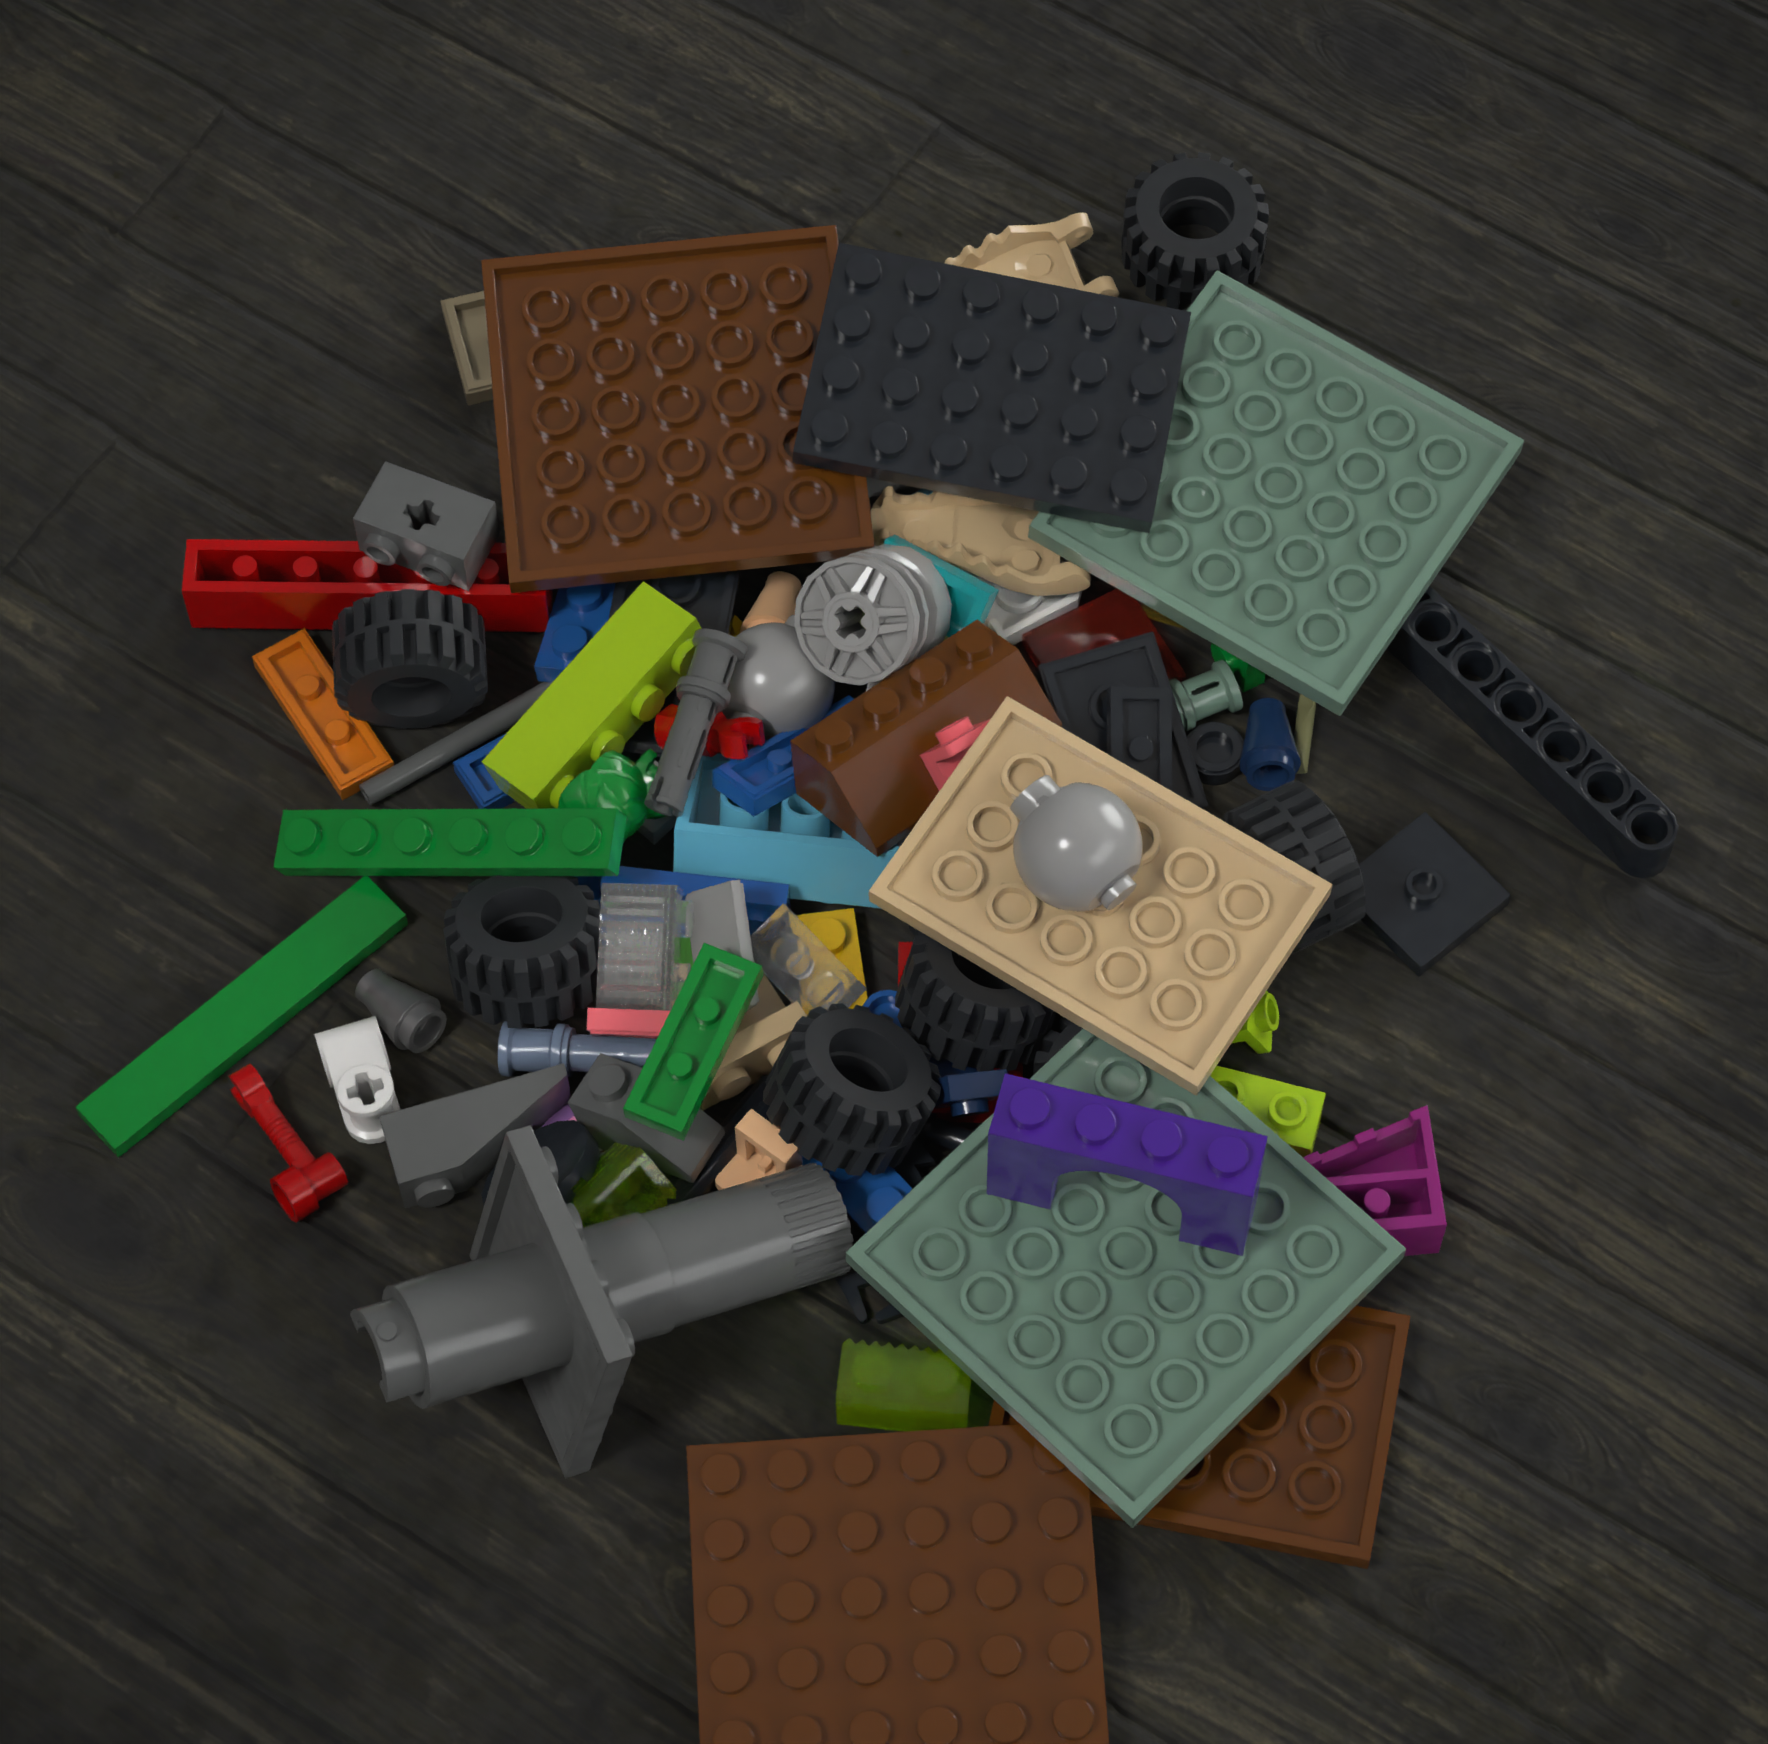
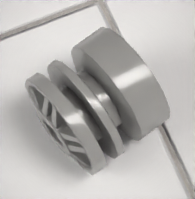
[794,544,952,686]

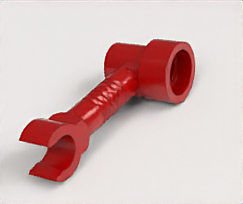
[228,1064,348,1223]

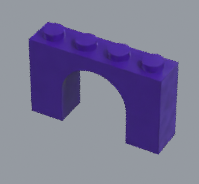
[987,1073,1268,1256]

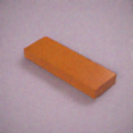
[252,628,394,800]

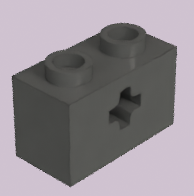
[353,461,500,591]

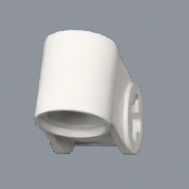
[314,1016,400,1144]

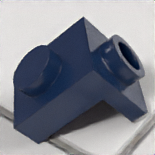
[927,1048,1007,1117]

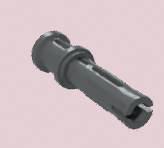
[644,628,747,817]

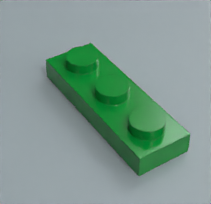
[623,943,764,1141]

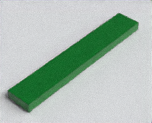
[75,876,408,1158]

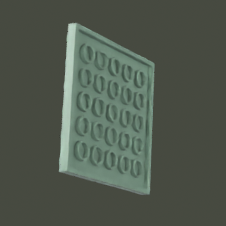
[1028,270,1524,716]
[846,1029,1406,1528]

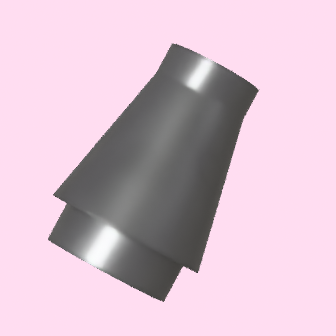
[355,969,447,1053]

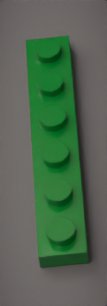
[273,808,627,876]

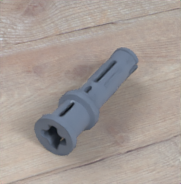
[498,1021,656,1077]

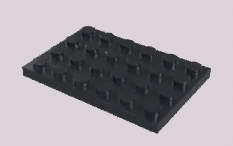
[792,243,1191,533]

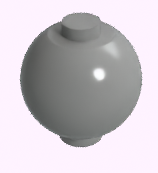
[722,615,836,741]
[1010,775,1143,912]

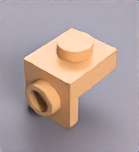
[715,1109,802,1190]

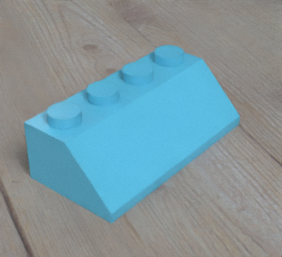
[673,754,899,909]

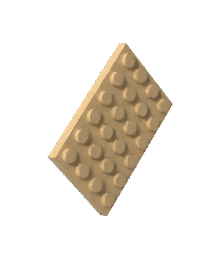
[869,696,1333,1096]

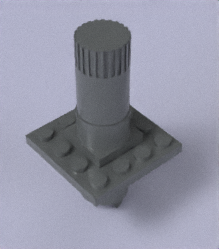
[350,1125,853,1479]

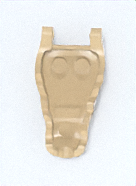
[945,213,1119,297]
[871,486,1091,596]

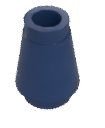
[1240,698,1301,791]

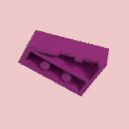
[1303,1105,1447,1256]

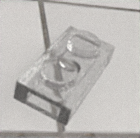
[750,903,867,1015]

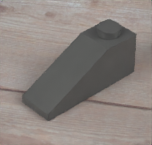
[379,1063,571,1208]

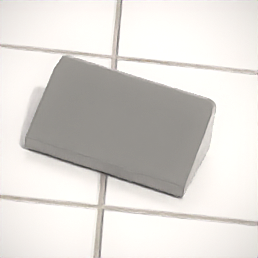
[685,880,759,1012]

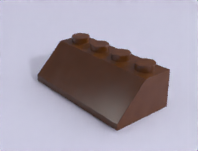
[790,619,1063,857]

